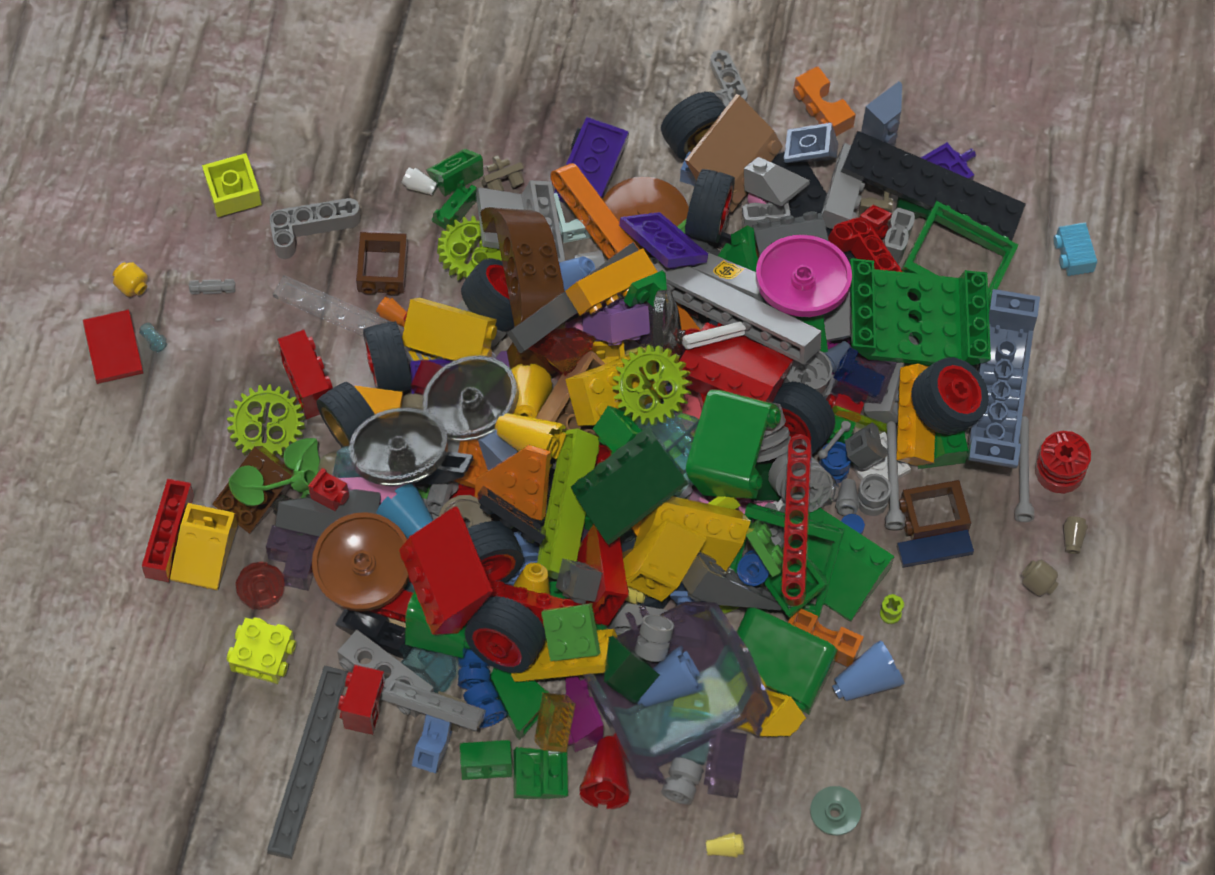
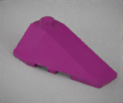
[563,675,604,752]

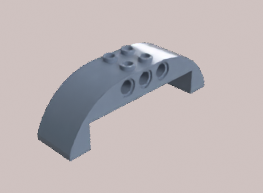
[967,289,1040,468]

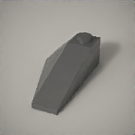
[275,489,380,537]
[683,551,782,610]

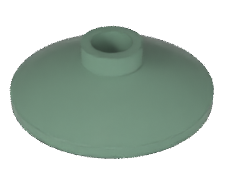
[810,786,861,836]

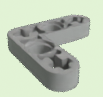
[710,50,748,107]

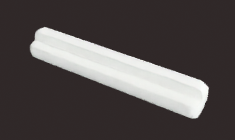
[682,322,746,349]

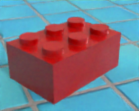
[277,330,333,420]

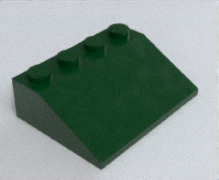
[571,427,688,545]

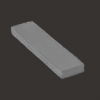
[382,679,486,731]

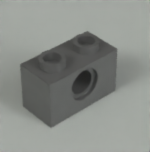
[556,559,602,604]

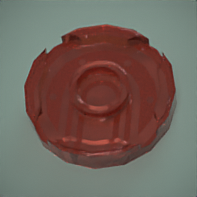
[235,561,285,610]

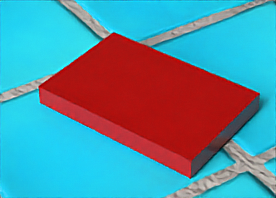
[83,309,143,384]

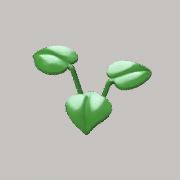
[228,438,320,543]

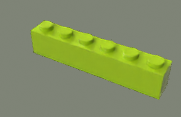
[537,428,599,580]

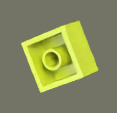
[202,153,262,217]

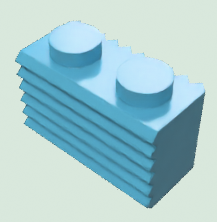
[1054,223,1097,276]

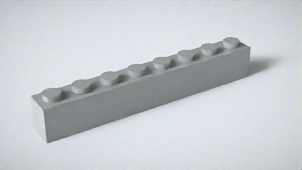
[654,261,821,364]

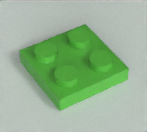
[746,519,784,577]
[541,604,601,661]

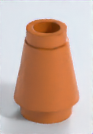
[376,296,407,327]

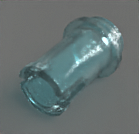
[139,322,167,352]

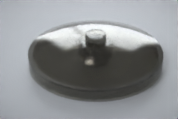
[653,290,686,387]
[423,355,519,441]
[349,408,448,486]

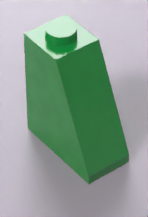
[491,668,553,740]

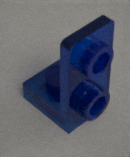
[833,347,885,397]

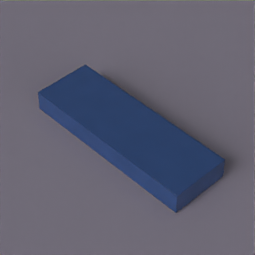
[897,530,974,568]

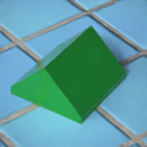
[426,149,484,197]
[764,557,828,617]

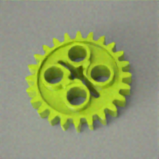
[437,216,502,280]
[612,345,692,426]
[227,384,306,458]

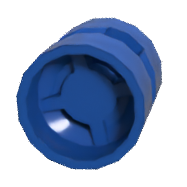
[819,441,851,484]
[737,549,770,586]
[458,649,490,690]
[463,681,507,729]

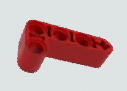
[828,217,903,272]

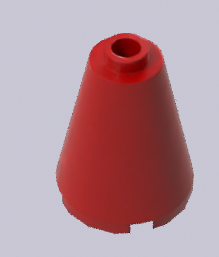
[580,736,630,809]

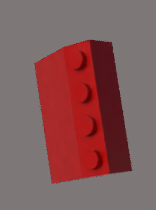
[679,323,794,403]
[399,507,493,635]

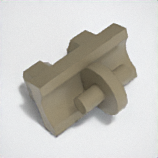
[481,155,524,191]

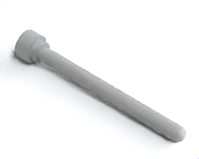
[1015,416,1034,522]
[885,421,905,530]

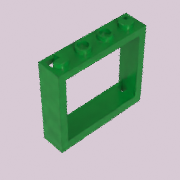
[901,201,1018,305]
[730,503,844,618]

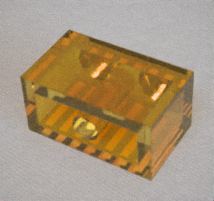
[534,692,575,752]

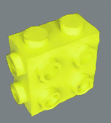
[227,618,296,684]

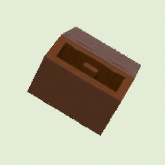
[212,446,294,534]

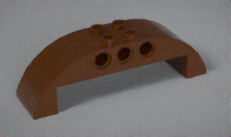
[480,207,566,374]

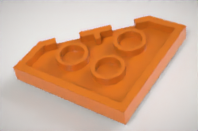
[475,445,551,520]

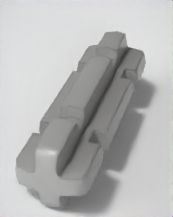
[189,279,235,294]

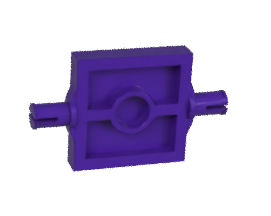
[920,142,976,180]

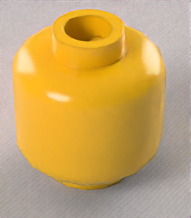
[113,262,148,297]

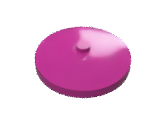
[756,235,852,317]

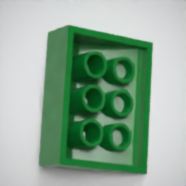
[782,508,894,622]

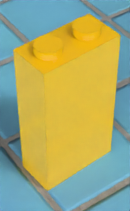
[402,298,497,367]

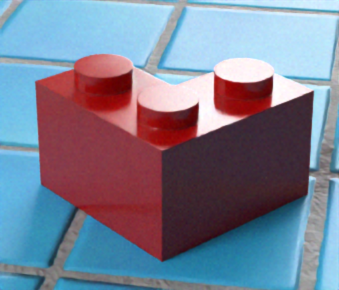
[338,665,385,735]

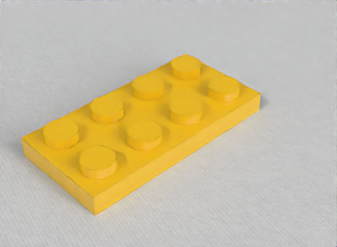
[511,629,617,682]

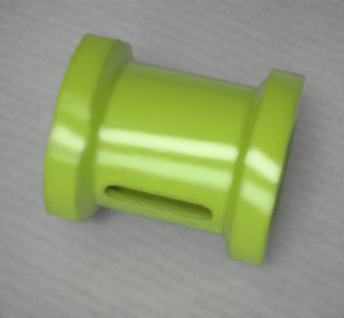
[880,594,904,624]

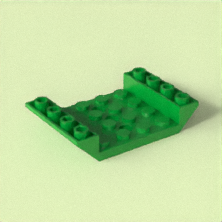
[850,258,991,365]

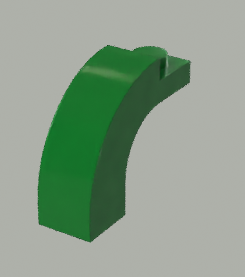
[726,225,758,272]

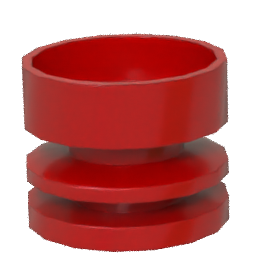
[1035,430,1091,494]

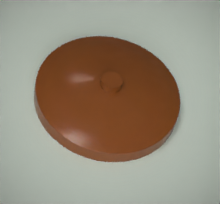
[602,177,689,258]
[312,512,409,611]

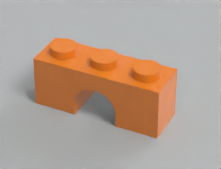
[793,66,856,136]
[788,609,864,667]

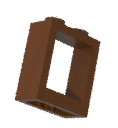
[356,232,408,295]
[899,480,971,540]

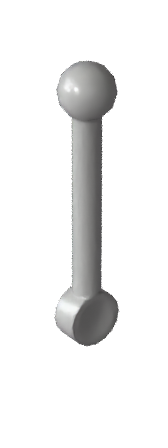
[818,421,851,459]

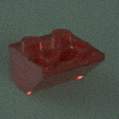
[528,327,596,376]

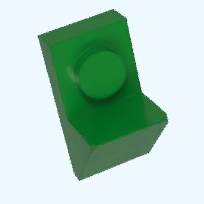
[624,270,667,311]

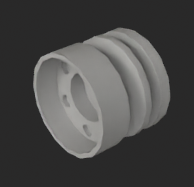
[782,350,833,397]
[756,403,791,462]
[768,448,833,512]

